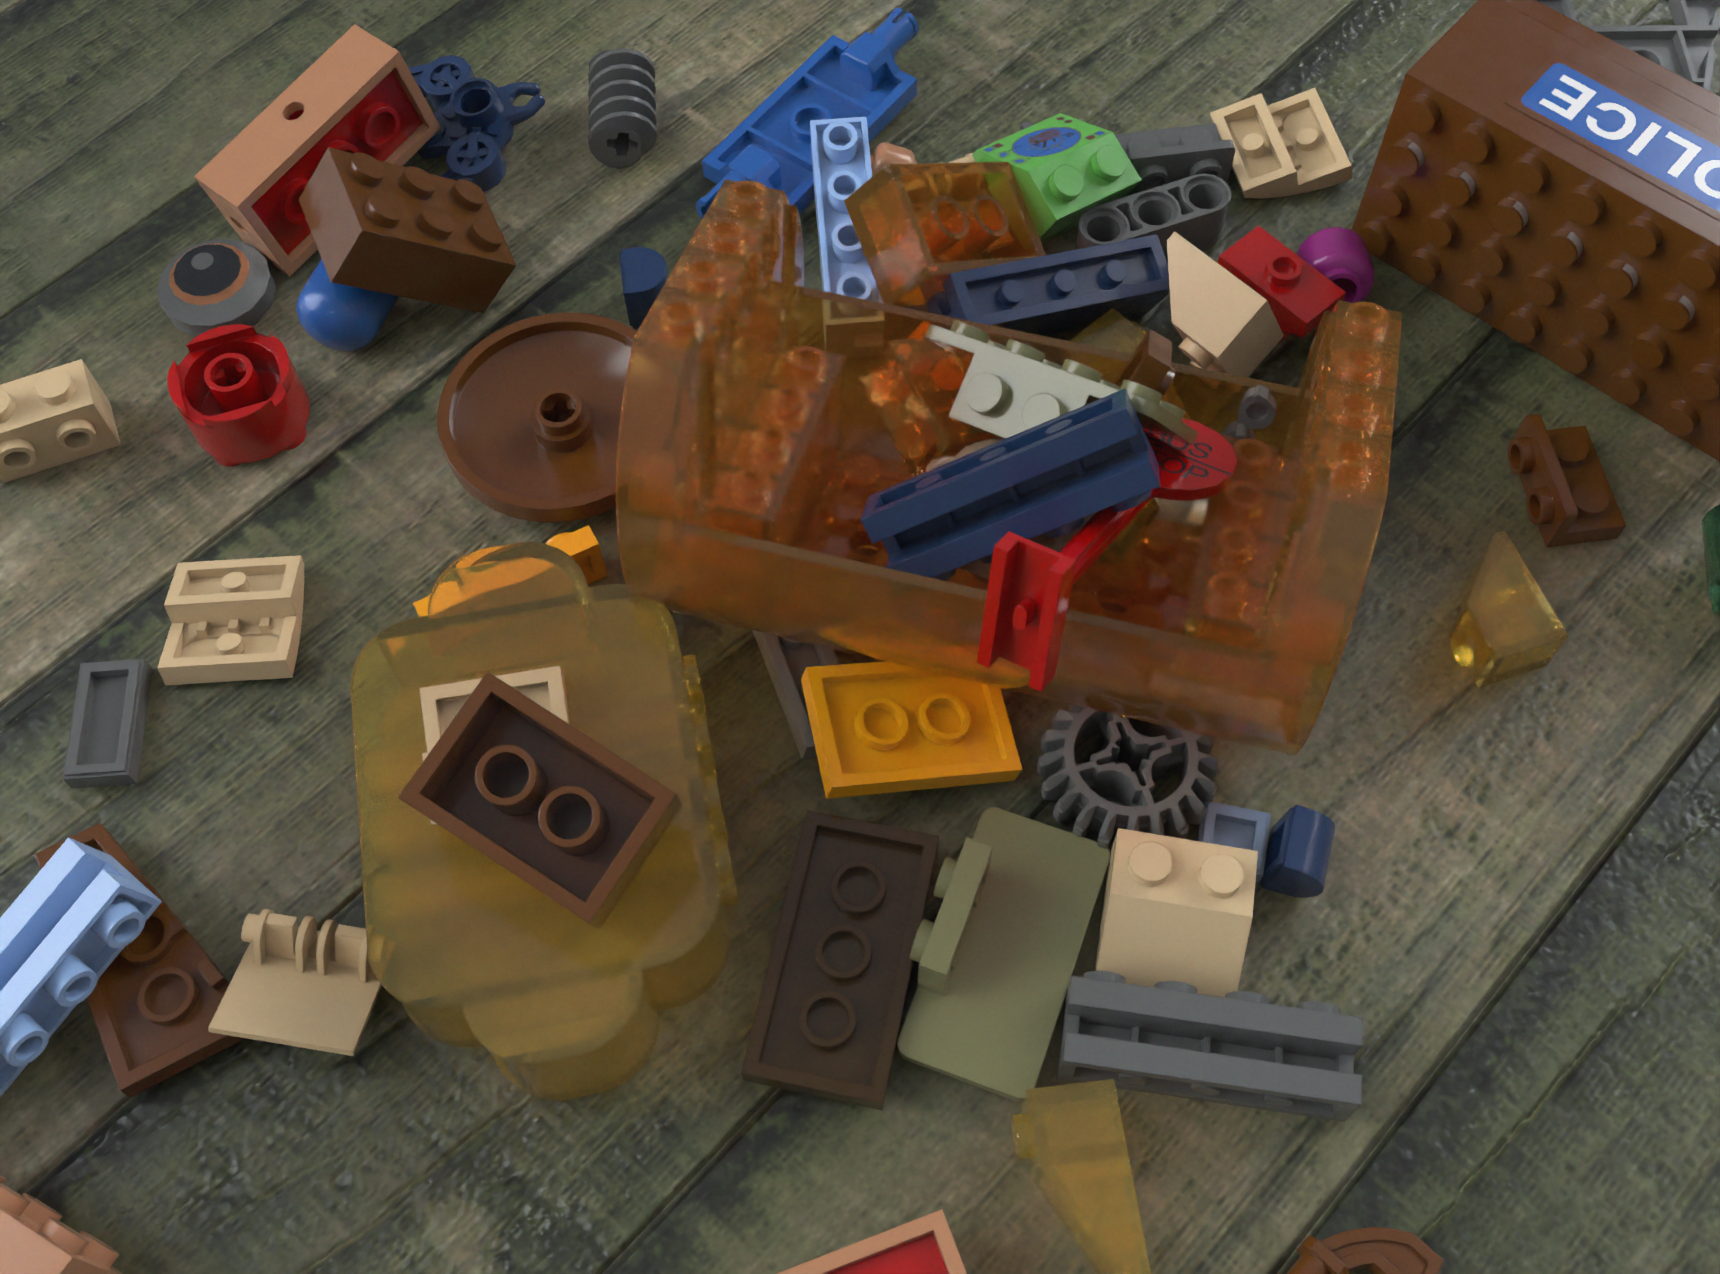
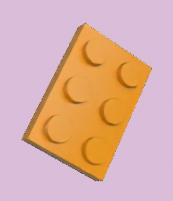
[801,655,1023,799]

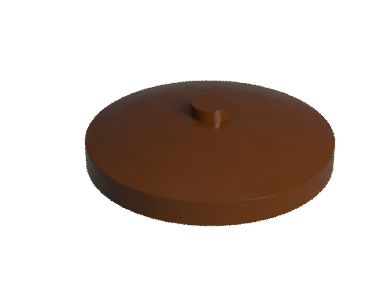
[437,312,681,523]

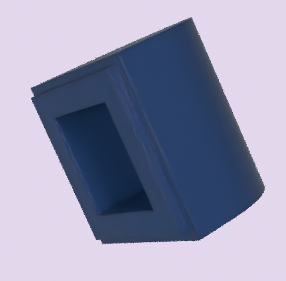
[619,247,673,330]
[1260,804,1335,898]

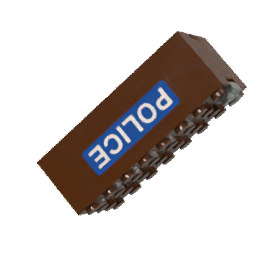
[1351,0,1720,462]

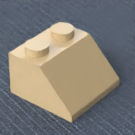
[1167,231,1284,390]
[1095,828,1258,997]

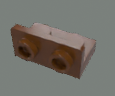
[1507,414,1626,547]

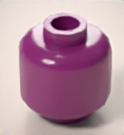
[1296,227,1374,313]

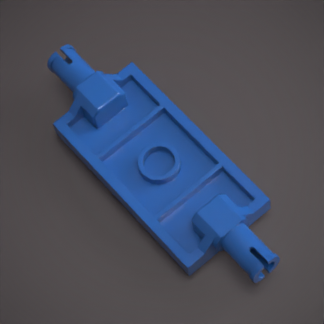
[695,8,919,230]

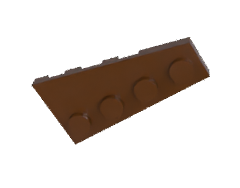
[34,823,245,1098]

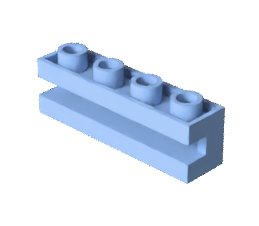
[810,117,886,355]
[0,837,162,1097]

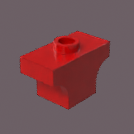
[1217,225,1346,347]

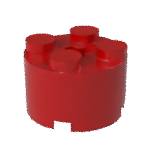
[167,324,310,467]

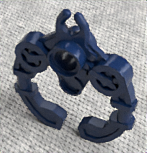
[409,55,545,192]

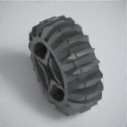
[1037,679,1219,849]

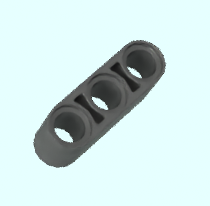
[1075,174,1231,262]

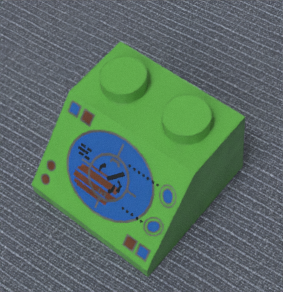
[972,113,1142,250]

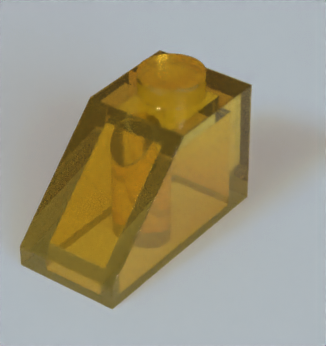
[1449,531,1569,688]

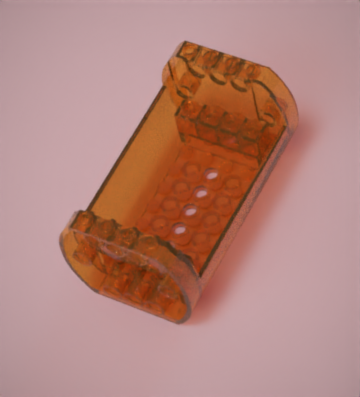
[616,179,1402,756]

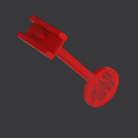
[976,418,1238,692]

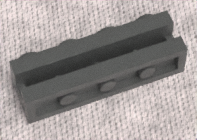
[1057,971,1363,1122]

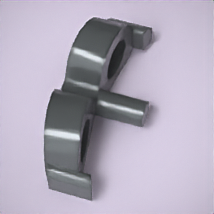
[1220,384,1277,465]

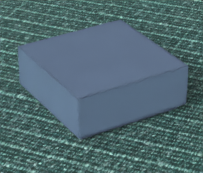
[1196,801,1271,884]

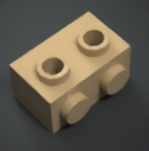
[0,359,121,483]

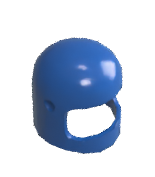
[296,259,400,352]

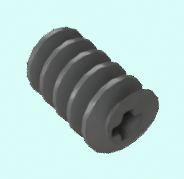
[588,48,657,169]

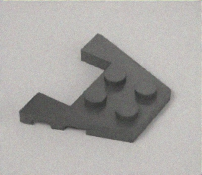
[1536,0,1720,92]

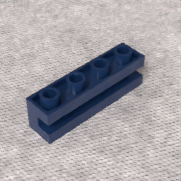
[927,234,1170,357]
[860,388,1160,592]

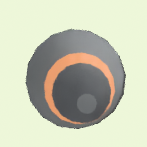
[157,239,276,337]

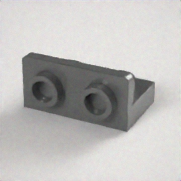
[1115,123,1235,197]

